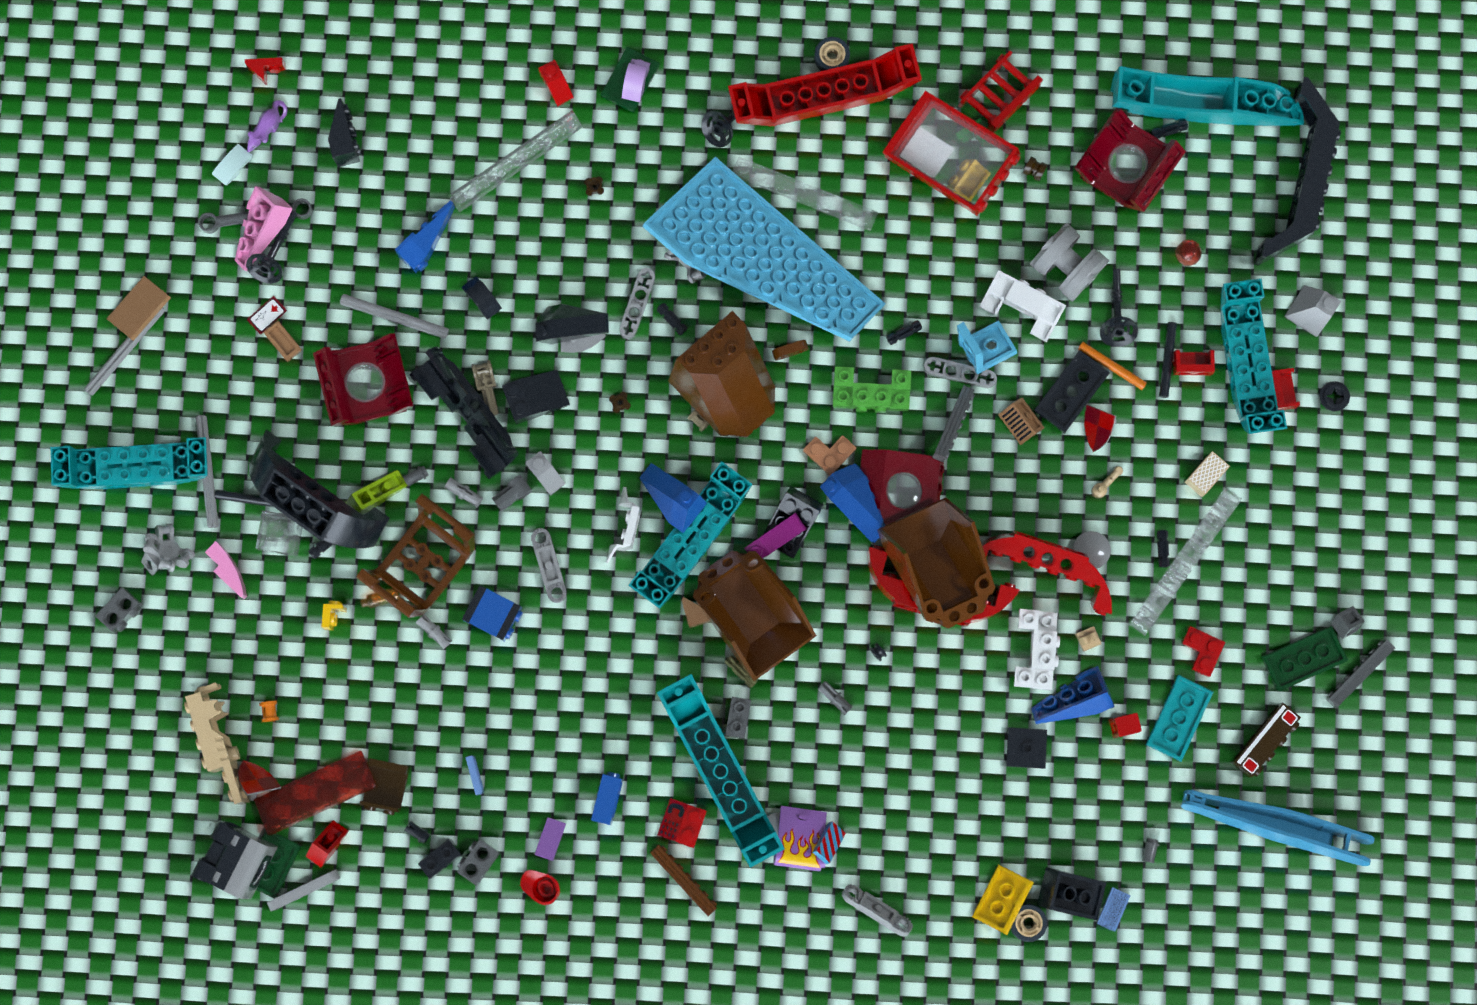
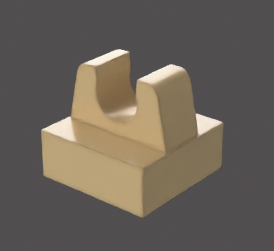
[1075,626,1102,652]

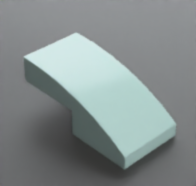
[212,144,252,186]

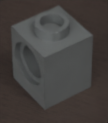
[1331,606,1365,639]

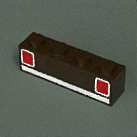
[1231,702,1301,778]

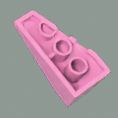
[235,186,293,271]

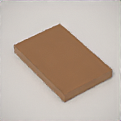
[107,276,171,341]

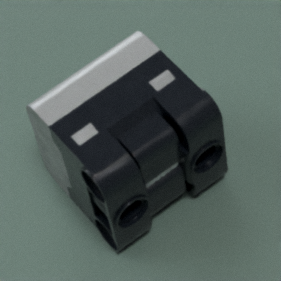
[191,821,278,899]

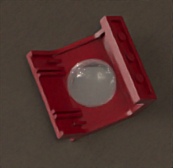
[1074,108,1186,212]
[313,333,413,426]
[860,449,945,525]

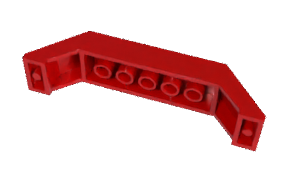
[728,43,922,126]

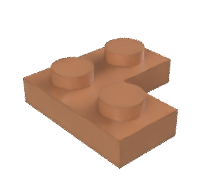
[803,435,857,476]

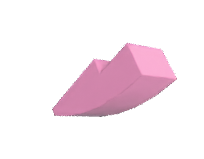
[205,541,247,599]

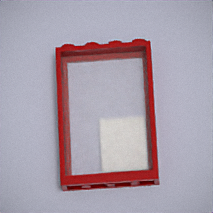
[882,90,1020,216]

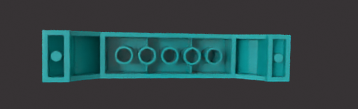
[657,674,785,868]

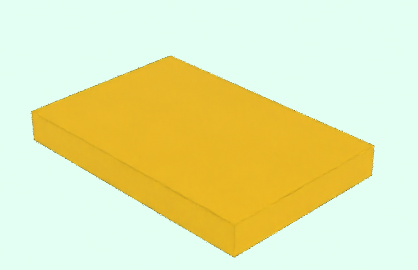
[972,864,1034,935]

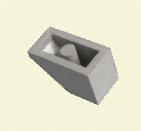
[525,451,565,496]

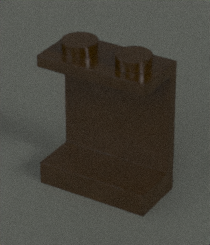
[359,758,410,815]

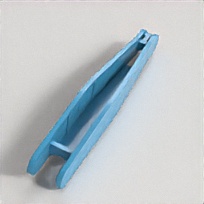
[1181,790,1375,866]

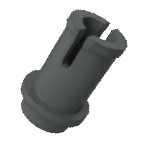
[403,465,429,486]
[1142,838,1160,863]

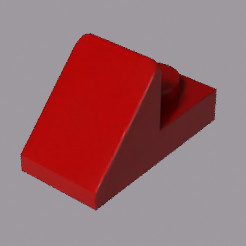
[244,57,286,85]

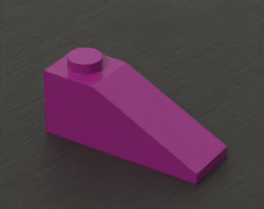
[744,513,806,559]

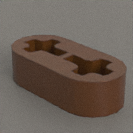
[772,340,809,361]

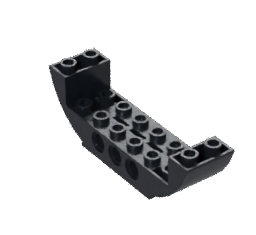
[249,429,390,549]

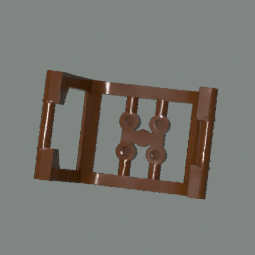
[356,493,475,618]

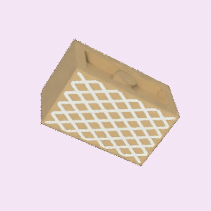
[1185,451,1230,497]

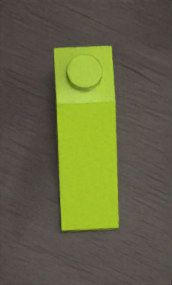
[345,470,408,515]

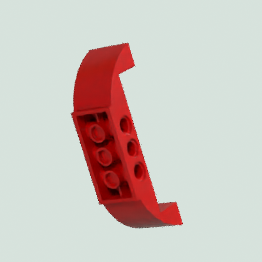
[981,530,1112,616]
[867,545,1020,627]

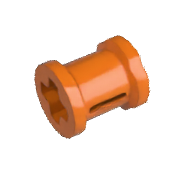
[259,701,279,723]

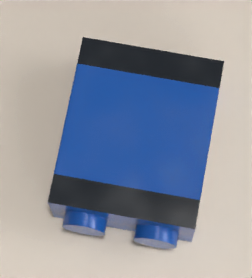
[462,585,523,642]

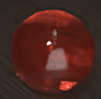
[1175,240,1202,266]

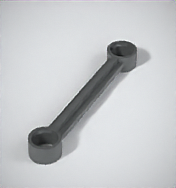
[198,198,313,234]

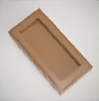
[263,321,302,362]

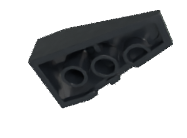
[535,304,609,345]

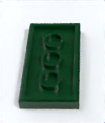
[1261,626,1348,692]

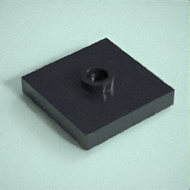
[1006,727,1047,769]

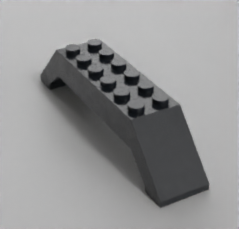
[1254,77,1341,266]

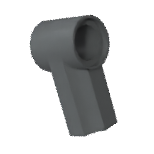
[492,475,532,511]

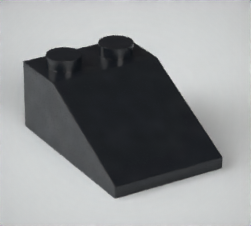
[502,370,570,425]
[1037,867,1107,921]

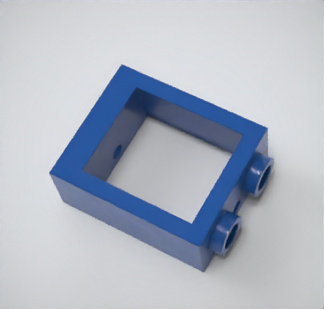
[591,772,623,825]

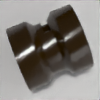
[1023,156,1048,181]

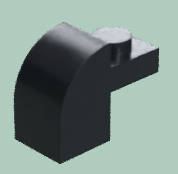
[461,276,502,320]

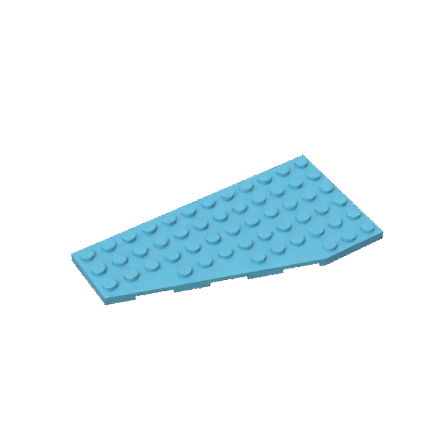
[643,157,885,342]

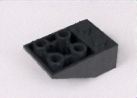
[328,98,362,168]
[763,486,824,559]

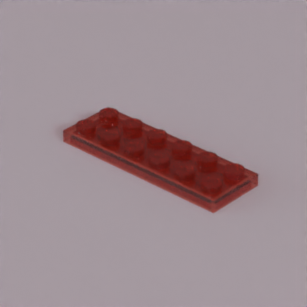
[254,751,377,836]

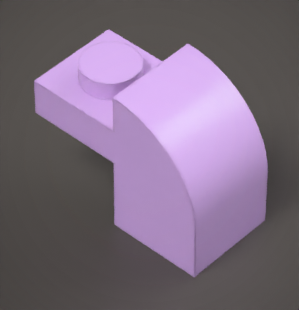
[622,59,650,102]

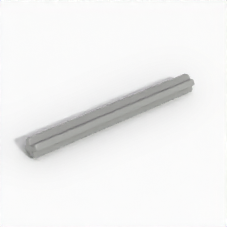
[340,294,449,339]
[84,308,165,395]
[196,415,219,528]

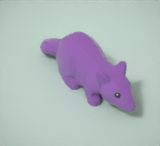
[247,100,288,152]

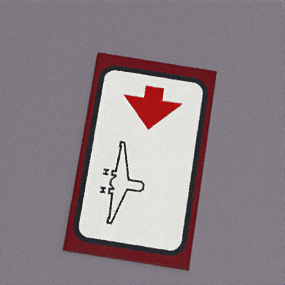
[247,296,287,335]

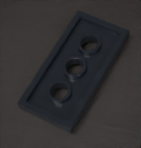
[1034,350,1110,434]

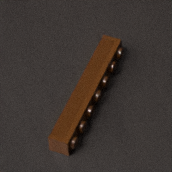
[650,845,717,916]

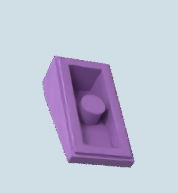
[534,817,566,861]

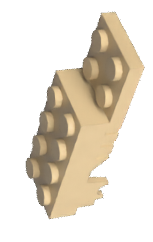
[184,683,249,805]

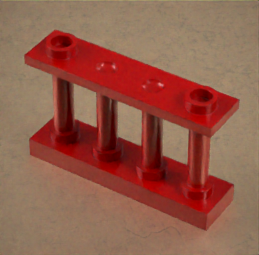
[958,51,1043,133]

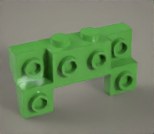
[832,367,911,413]

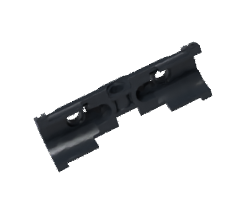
[410,347,519,479]

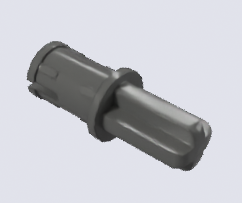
[818,681,853,715]

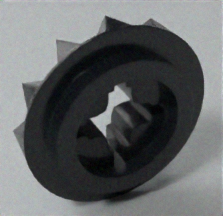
[1319,381,1350,412]

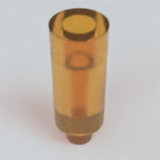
[360,588,400,608]

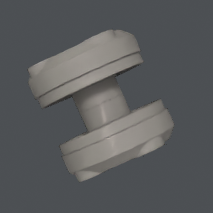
[1030,223,1110,302]

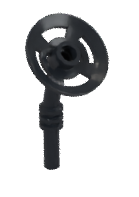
[702,82,760,147]
[246,210,298,284]
[1100,269,1138,347]

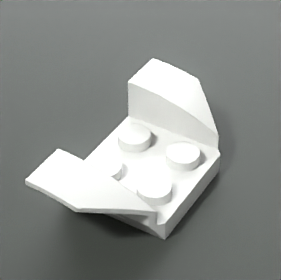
[606,487,641,563]

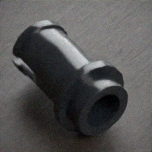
[404,821,431,844]

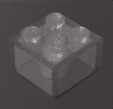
[256,510,303,557]

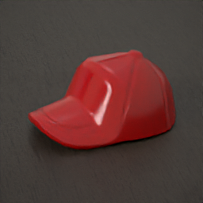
[520,870,560,905]

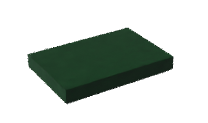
[601,47,660,113]
[256,829,302,899]

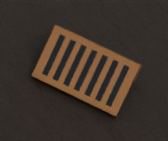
[998,398,1044,445]

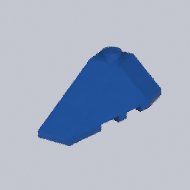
[395,200,455,273]
[640,463,707,533]
[820,464,885,543]
[1031,666,1115,724]

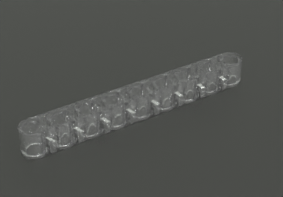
[1129,487,1242,636]

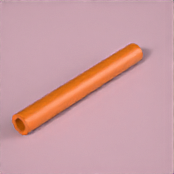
[1078,342,1147,390]

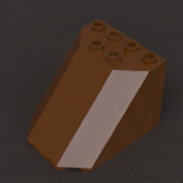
[668,311,775,438]
[877,497,995,629]
[693,551,817,681]

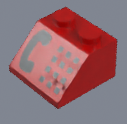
[657,798,707,848]

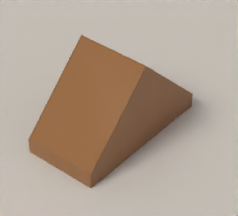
[681,597,710,628]

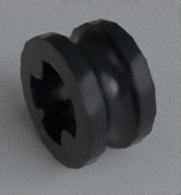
[869,642,887,662]

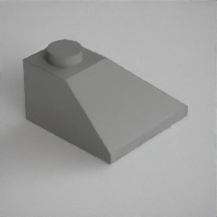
[1284,285,1341,337]

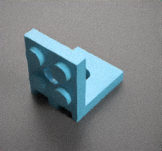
[957,320,1017,374]

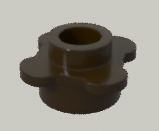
[584,176,604,196]
[609,392,631,413]

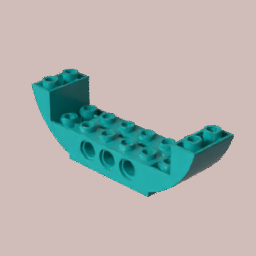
[1221,278,1287,434]
[50,437,208,489]
[628,461,753,609]

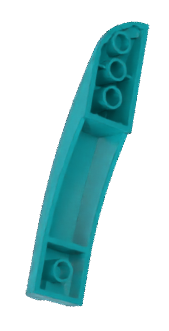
[1111,66,1304,126]

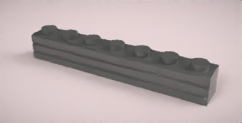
[932,385,975,462]
[1326,639,1395,708]

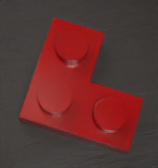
[1181,626,1225,678]

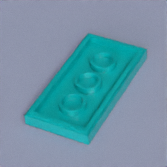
[1145,675,1213,762]

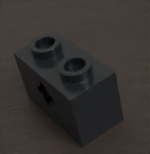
[418,839,463,879]

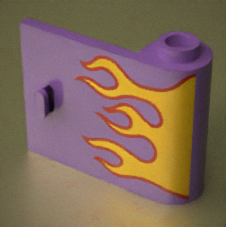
[773,806,827,871]

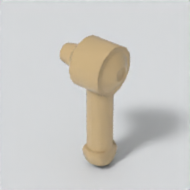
[1091,466,1123,499]

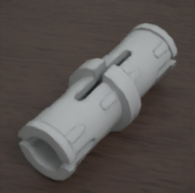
[444,477,483,508]
[416,614,452,649]

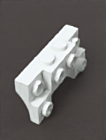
[979,270,1066,342]
[1014,609,1060,691]

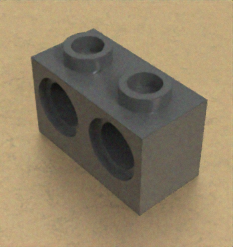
[95,588,143,633]
[725,697,751,739]
[457,839,500,885]

